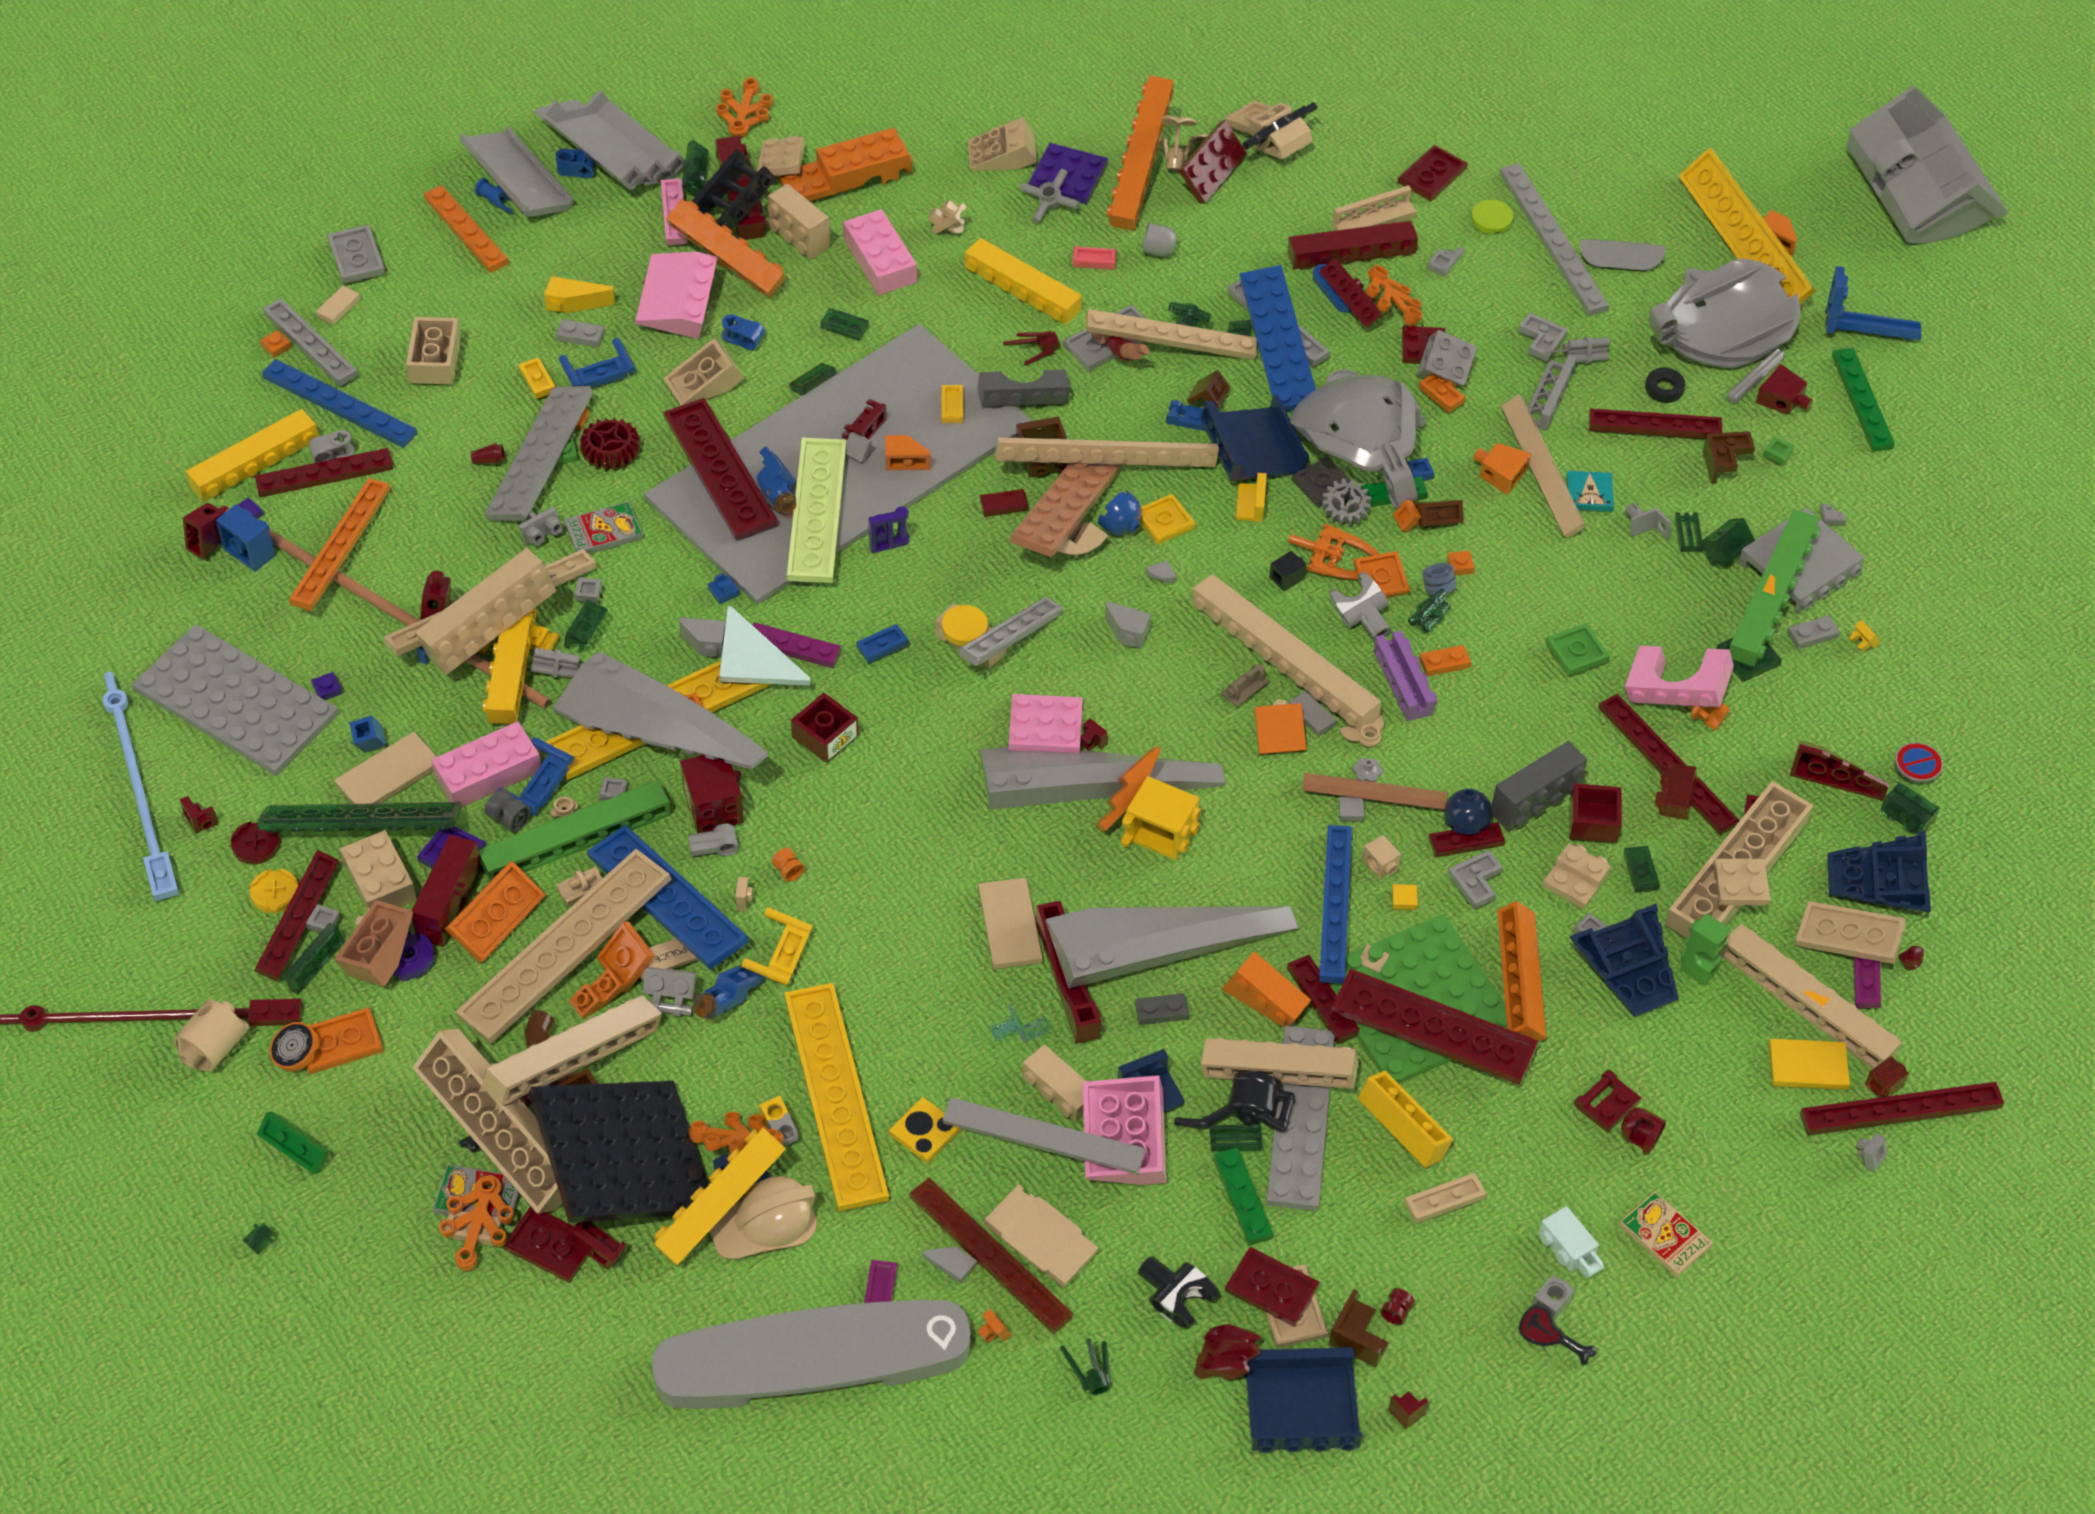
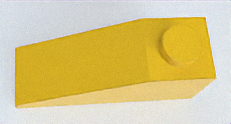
[544,276,616,313]

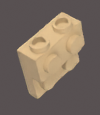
[1542,843,1611,910]

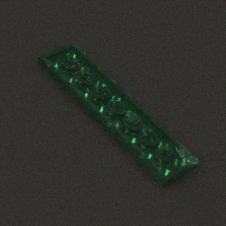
[257,802,461,833]

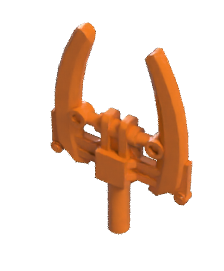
[1288,523,1379,580]

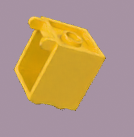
[1121,776,1202,861]

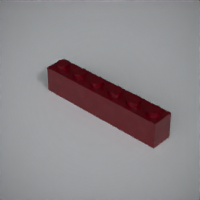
[715,135,767,240]
[1287,220,1418,270]

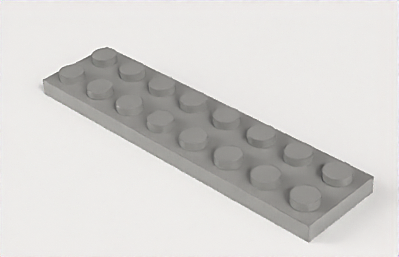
[484,386,593,521]
[1266,1025,1334,1211]

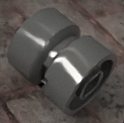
[484,789,531,833]

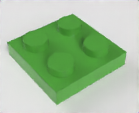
[1546,623,1610,676]

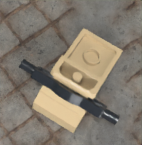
[1224,101,1318,159]

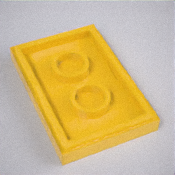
[1769,1039,1850,1090]

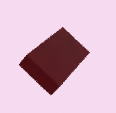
[980,489,1028,517]

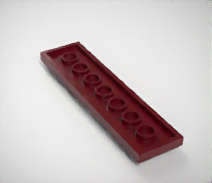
[663,398,777,540]
[1331,968,1539,1085]

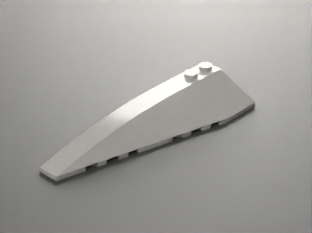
[980,747,1225,810]
[1046,906,1298,988]

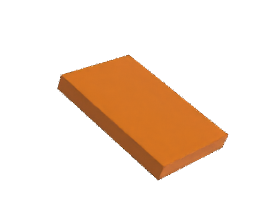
[307,1007,384,1075]

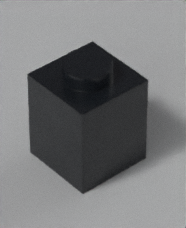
[1269,550,1306,591]

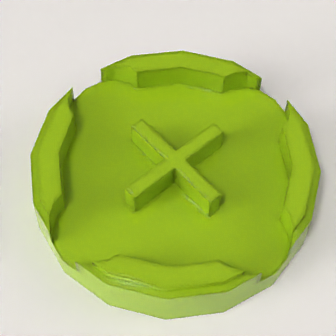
[1471,200,1514,234]

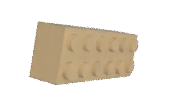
[415,548,557,675]

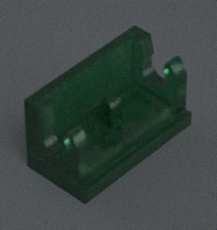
[564,599,608,653]

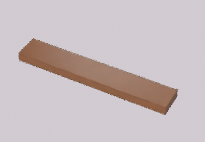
[1302,773,1447,810]

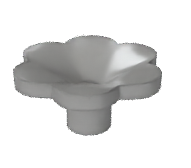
[1352,758,1383,782]

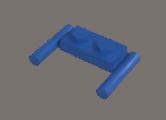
[559,338,636,388]
[497,737,574,816]

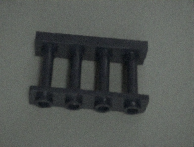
[692,149,776,231]

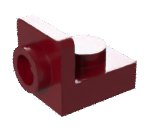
[179,796,218,833]

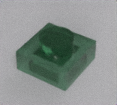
[1228,320,1252,336]

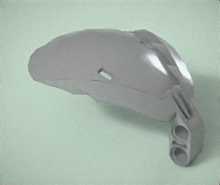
[1649,259,1800,368]
[1290,375,1418,509]

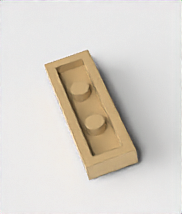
[1404,1173,1486,1224]

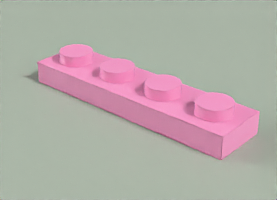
[661,178,688,246]

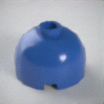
[1098,490,1142,536]

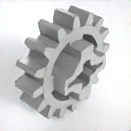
[1322,479,1371,526]

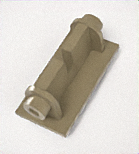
[1220,664,1270,707]

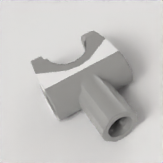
[1329,572,1391,641]

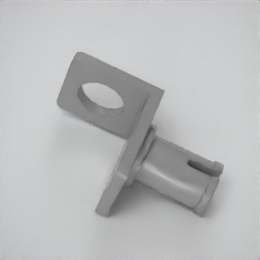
[1625,503,1671,539]

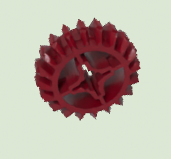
[580,417,640,471]

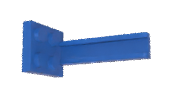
[1825,266,1922,340]

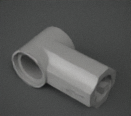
[688,824,738,856]

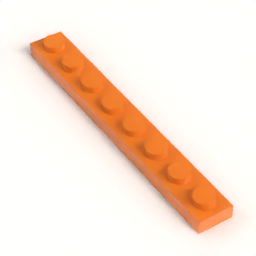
[289,478,390,611]

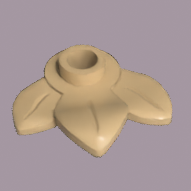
[1340,715,1384,747]

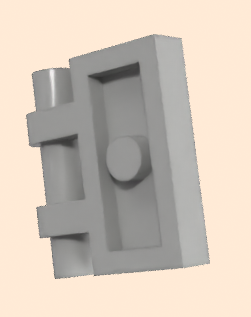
[643,967,696,1017]

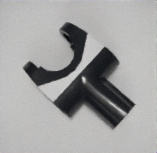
[1138,1256,1220,1329]

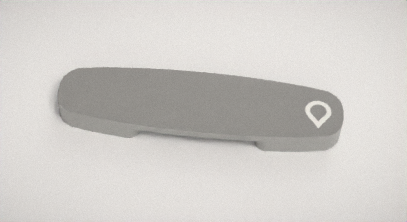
[652,1300,970,1409]

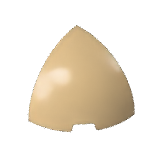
[1057,522,1108,555]

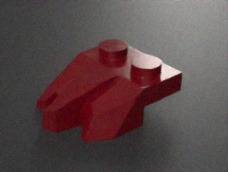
[1193,1324,1260,1381]

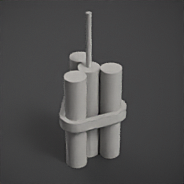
[1545,337,1610,364]
[531,648,581,678]

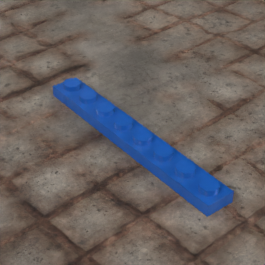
[262,359,417,448]
[1319,825,1352,983]

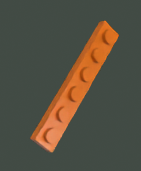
[424,185,509,273]

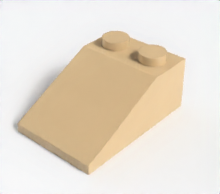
[663,338,745,405]

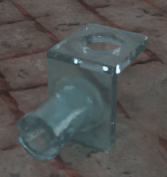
[989,1004,1050,1043]

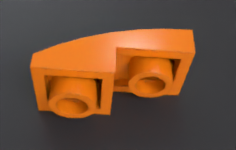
[569,968,626,1018]

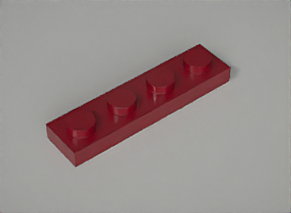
[1287,954,1360,1044]

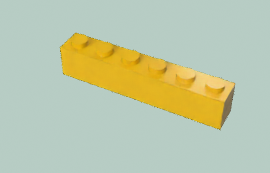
[965,238,1082,325]
[185,409,318,502]
[483,607,537,724]
[653,1127,786,1266]

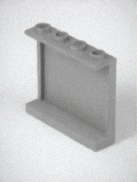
[1738,508,1865,614]

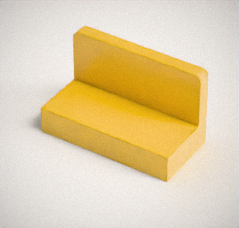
[1236,473,1267,522]

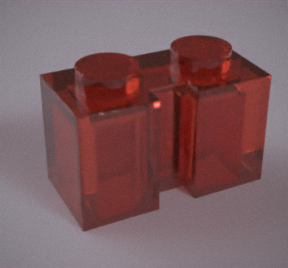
[1655,762,1697,820]

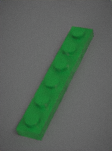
[1832,348,1895,452]

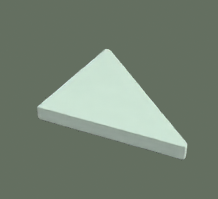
[719,606,810,686]

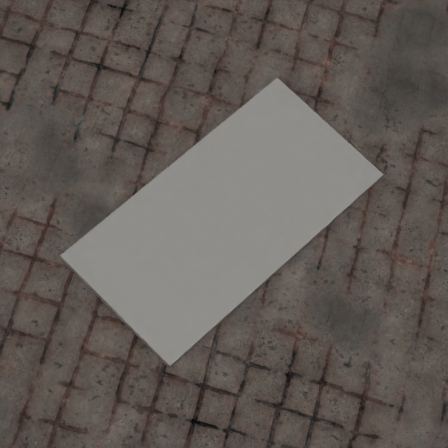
[644,324,1032,605]

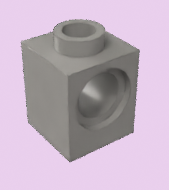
[1531,1275,1574,1321]

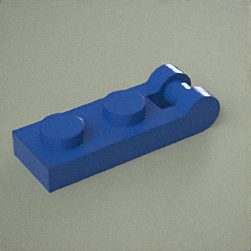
[1166,400,1207,432]

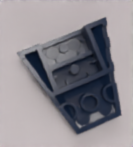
[1828,830,1931,912]
[1569,904,1679,1017]

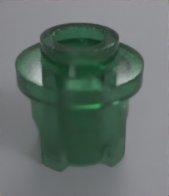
[242,1223,274,1255]

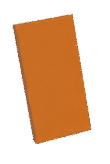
[444,860,546,963]

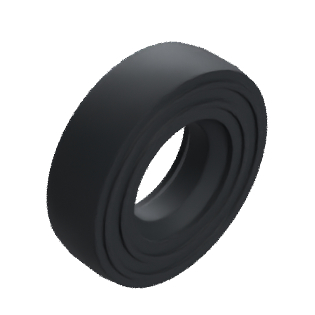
[1645,367,1685,403]

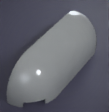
[1580,239,1666,270]

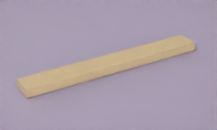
[1501,394,1586,539]

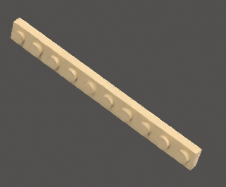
[995,437,1219,467]
[384,549,596,657]

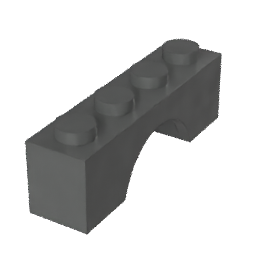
[977,370,1071,407]

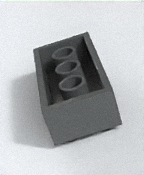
[1491,741,1588,832]

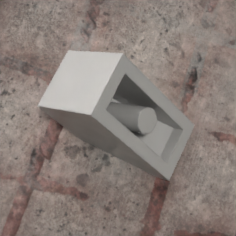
[1105,601,1151,649]
[679,617,726,657]

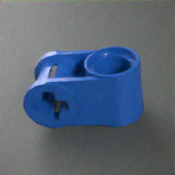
[556,148,596,179]
[722,314,765,350]

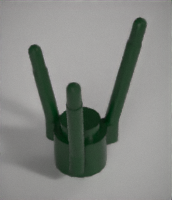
[1060,1338,1112,1395]

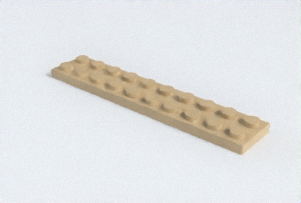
[456,849,671,1044]

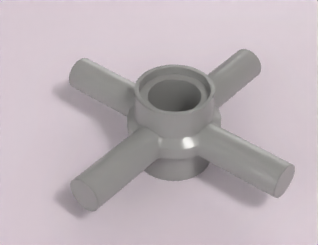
[1020,169,1080,223]

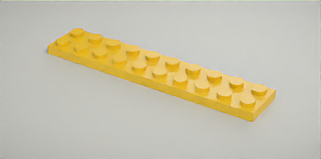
[1679,147,1816,305]
[545,660,772,780]
[784,983,889,1212]

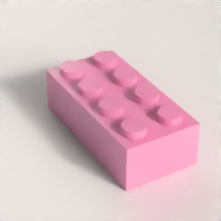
[843,209,917,295]
[431,721,541,810]

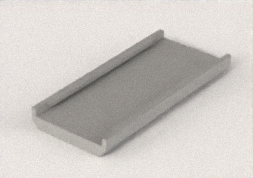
[459,127,574,217]

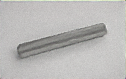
[1726,349,1784,404]

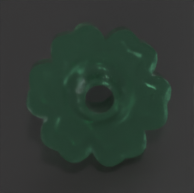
[1168,302,1212,327]

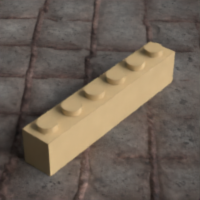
[1201,1038,1358,1089]

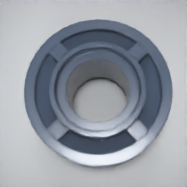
[1422,563,1457,595]

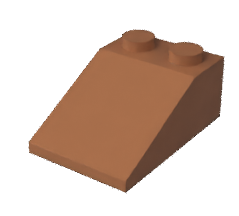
[335,900,413,987]

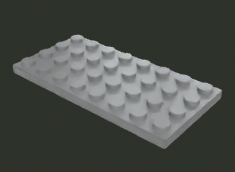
[131,624,339,776]

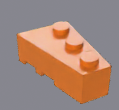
[1222,952,1311,1028]

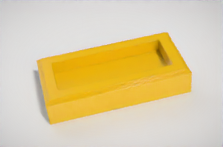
[941,385,963,423]

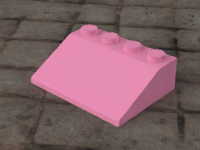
[635,252,717,339]
[1083,1076,1167,1185]

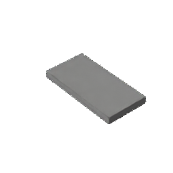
[1063,305,1146,372]

